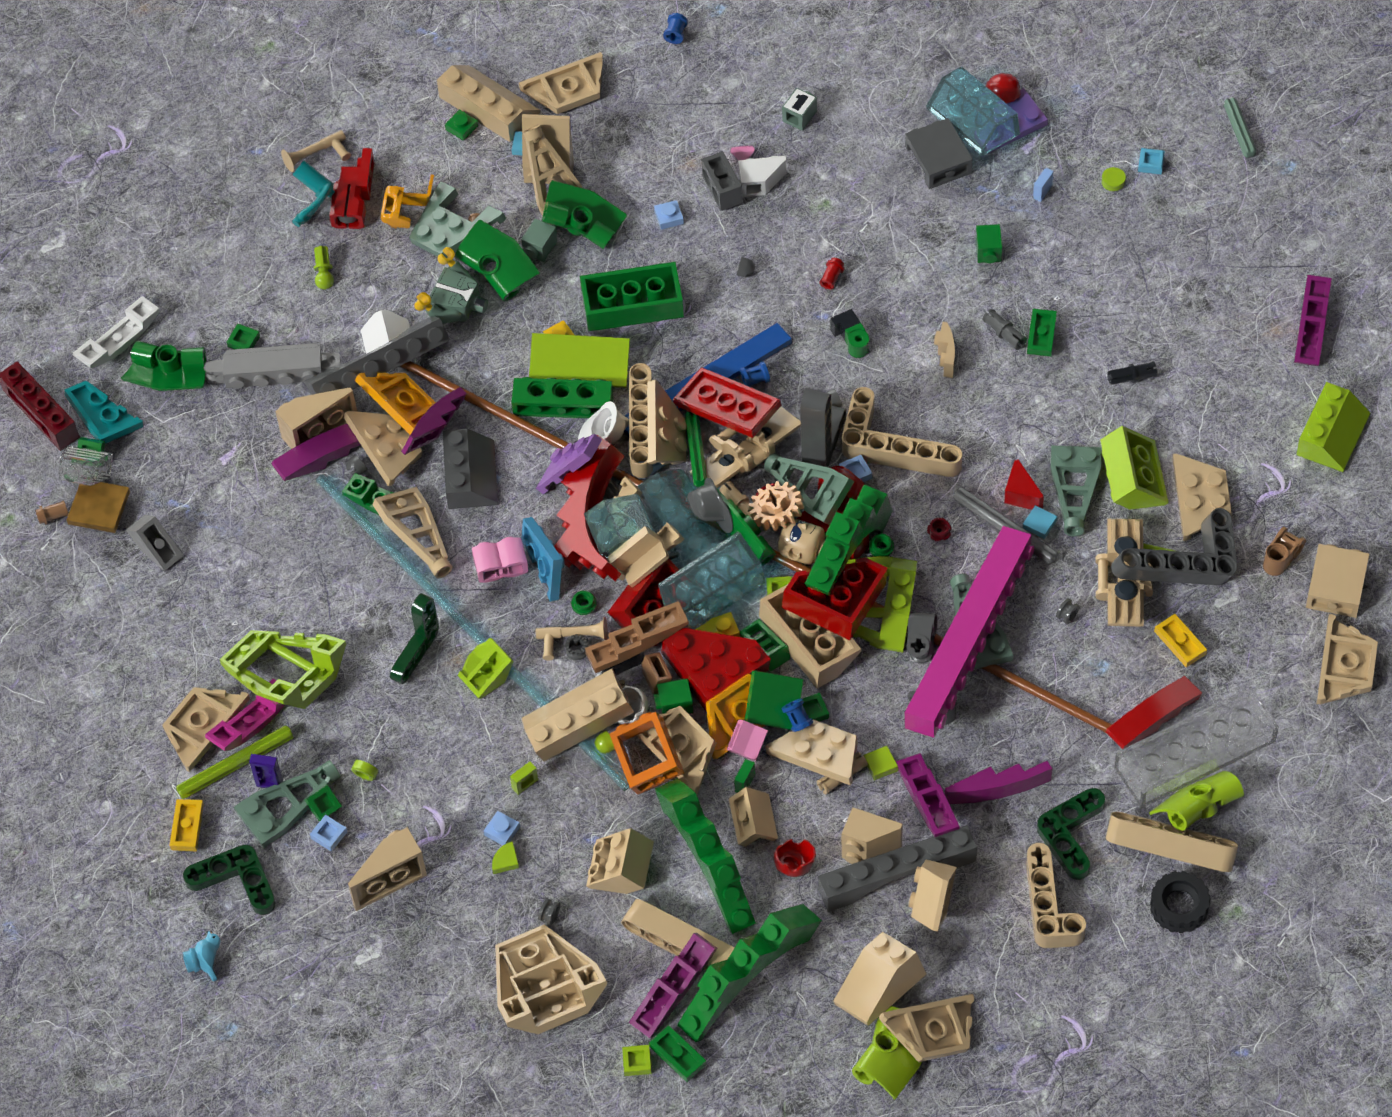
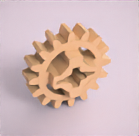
[748,481,804,531]

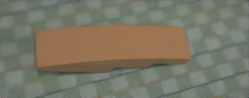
[585,601,689,673]

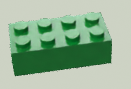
[580,262,684,332]

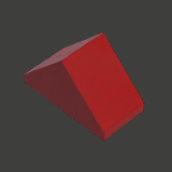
[1004,459,1044,510]

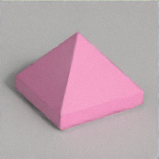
[730,145,755,160]

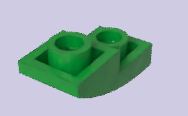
[342,473,394,515]

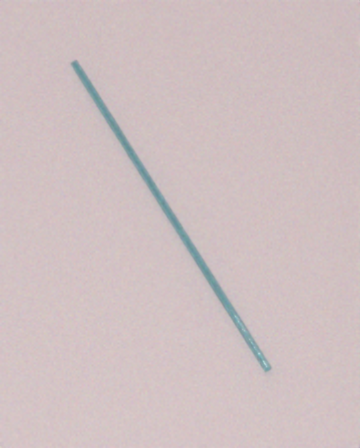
[316,475,629,791]

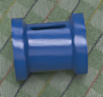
[663,13,688,44]
[740,361,770,387]
[781,698,813,732]

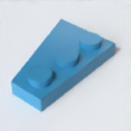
[521,517,564,602]

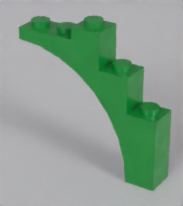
[805,485,893,596]
[655,778,756,934]
[677,904,822,1042]

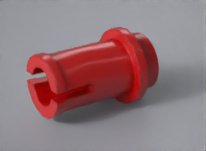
[819,257,845,290]

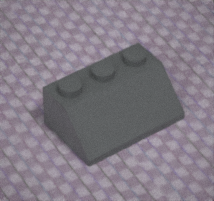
[443,429,498,509]

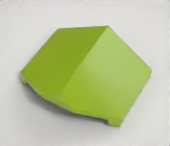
[458,638,514,699]

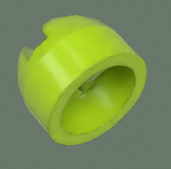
[595,730,615,754]

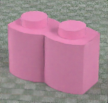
[472,537,528,583]

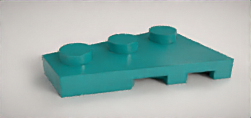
[64,380,144,444]

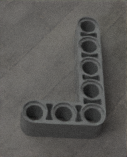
[800,388,846,467]
[1111,508,1237,585]

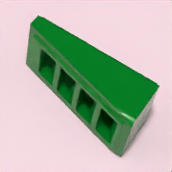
[739,619,790,671]

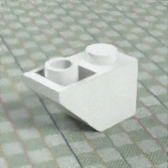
[738,156,787,198]

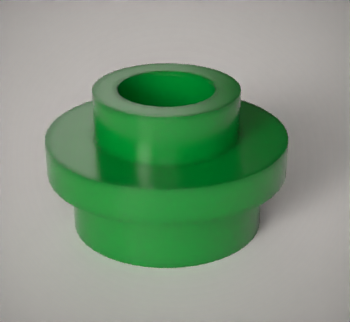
[869,534,894,557]
[571,590,597,615]

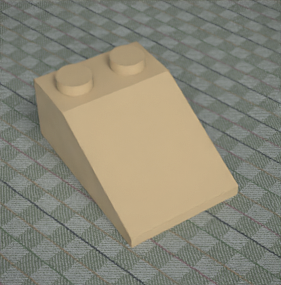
[522,114,574,184]
[275,388,357,449]
[348,827,427,911]
[833,932,926,1026]

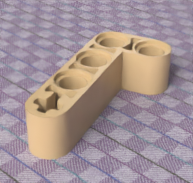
[1026,843,1086,948]

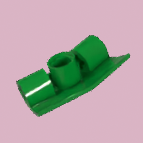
[542,180,627,250]
[455,220,540,302]
[121,341,207,391]
[716,487,776,567]

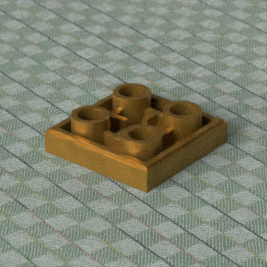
[67,479,130,533]

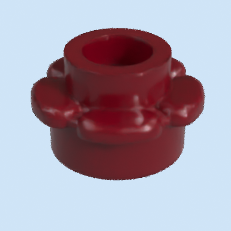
[927,518,952,541]

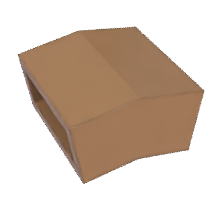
[641,652,672,695]

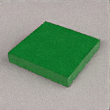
[744,671,803,730]

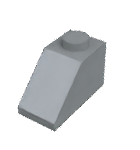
[126,515,183,571]

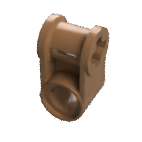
[1263,526,1306,576]

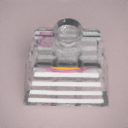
[59,445,113,486]

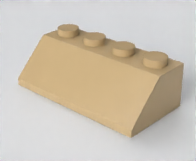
[437,65,540,142]
[759,584,861,689]
[522,669,634,762]

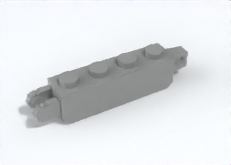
[204,343,341,389]

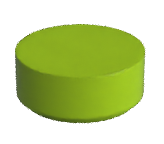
[1101,167,1126,191]
[351,760,379,781]

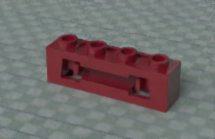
[0,361,80,451]

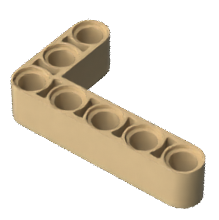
[842,387,962,477]

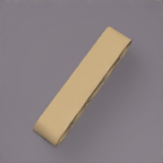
[629,363,653,478]
[1105,812,1238,872]
[621,899,735,971]

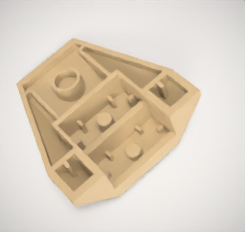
[495,924,607,1034]

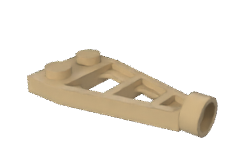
[523,125,582,225]
[372,487,453,578]

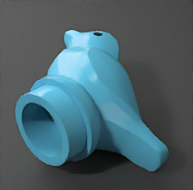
[182,931,221,982]

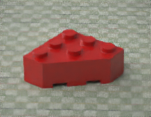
[782,557,888,640]
[661,628,771,712]

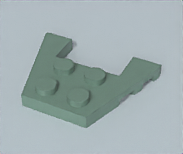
[409,181,506,258]

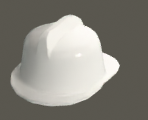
[578,401,629,443]

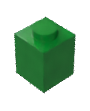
[975,224,1002,264]
[653,679,693,714]

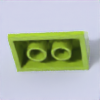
[1296,382,1370,472]
[1100,426,1169,510]

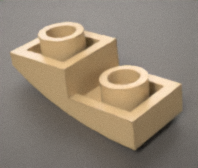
[934,322,955,378]

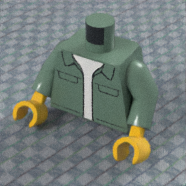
[414,247,488,324]

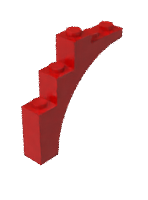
[554,435,624,582]

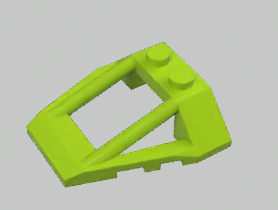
[846,556,917,653]
[219,630,347,709]

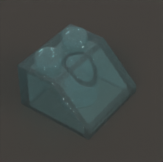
[584,494,654,558]

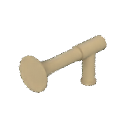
[281,130,351,172]
[535,616,608,661]

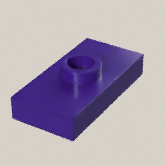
[249,754,283,788]

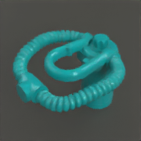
[292,160,335,227]

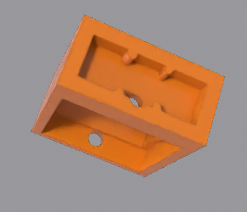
[609,712,684,795]

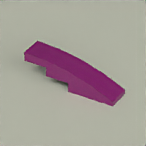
[1294,275,1332,366]
[401,387,467,455]
[272,424,361,481]
[896,753,960,837]
[945,761,1052,804]
[629,933,718,1038]

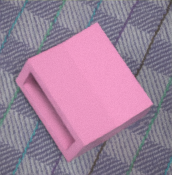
[727,720,768,762]

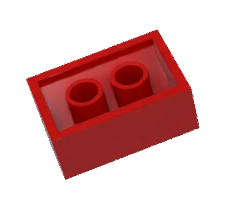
[607,558,697,646]

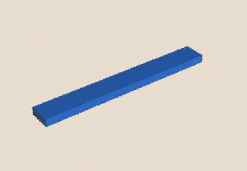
[624,323,792,437]

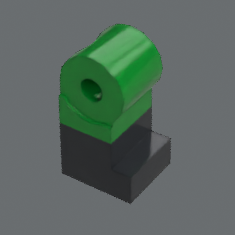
[830,309,869,358]

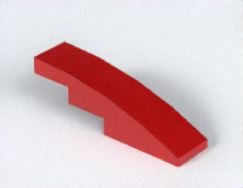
[1106,676,1202,749]

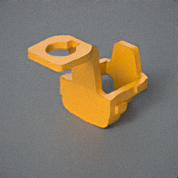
[381,174,434,229]

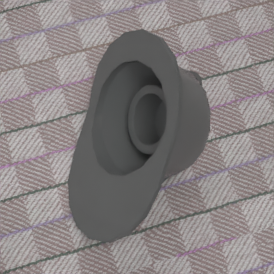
[687,478,733,533]

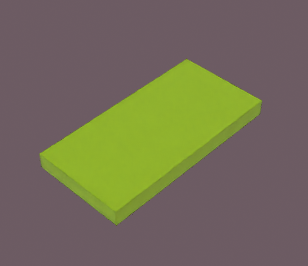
[529,333,630,388]

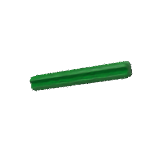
[685,411,707,487]

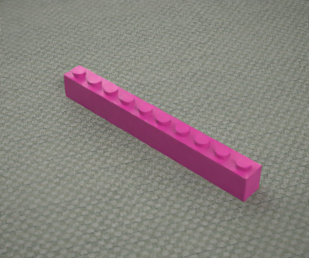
[905,526,1034,738]

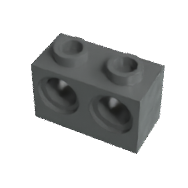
[701,151,743,211]

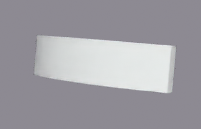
[73,296,160,368]

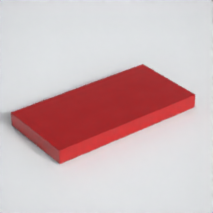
[673,367,782,438]

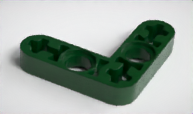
[390,593,439,684]
[1037,788,1105,880]
[183,845,275,915]

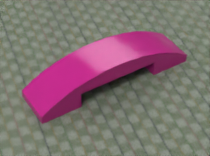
[205,678,285,751]

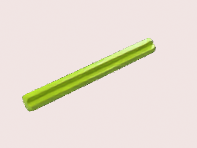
[176,726,293,799]

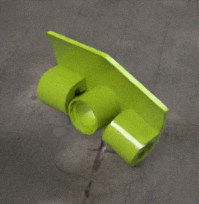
[1149,771,1244,831]
[852,1006,922,1100]

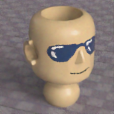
[778,519,826,564]

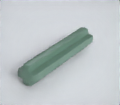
[1224,97,1256,158]

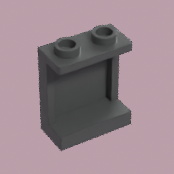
[905,118,973,189]

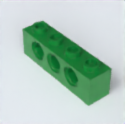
[511,377,613,419]

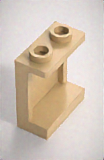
[1306,544,1369,618]

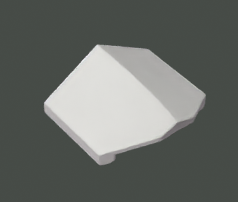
[361,310,410,353]

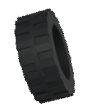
[1150,871,1211,933]

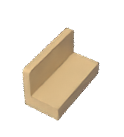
[608,526,669,587]
[729,787,778,847]

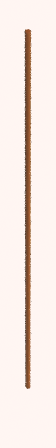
[400,361,1112,733]

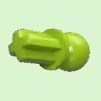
[313,246,334,290]

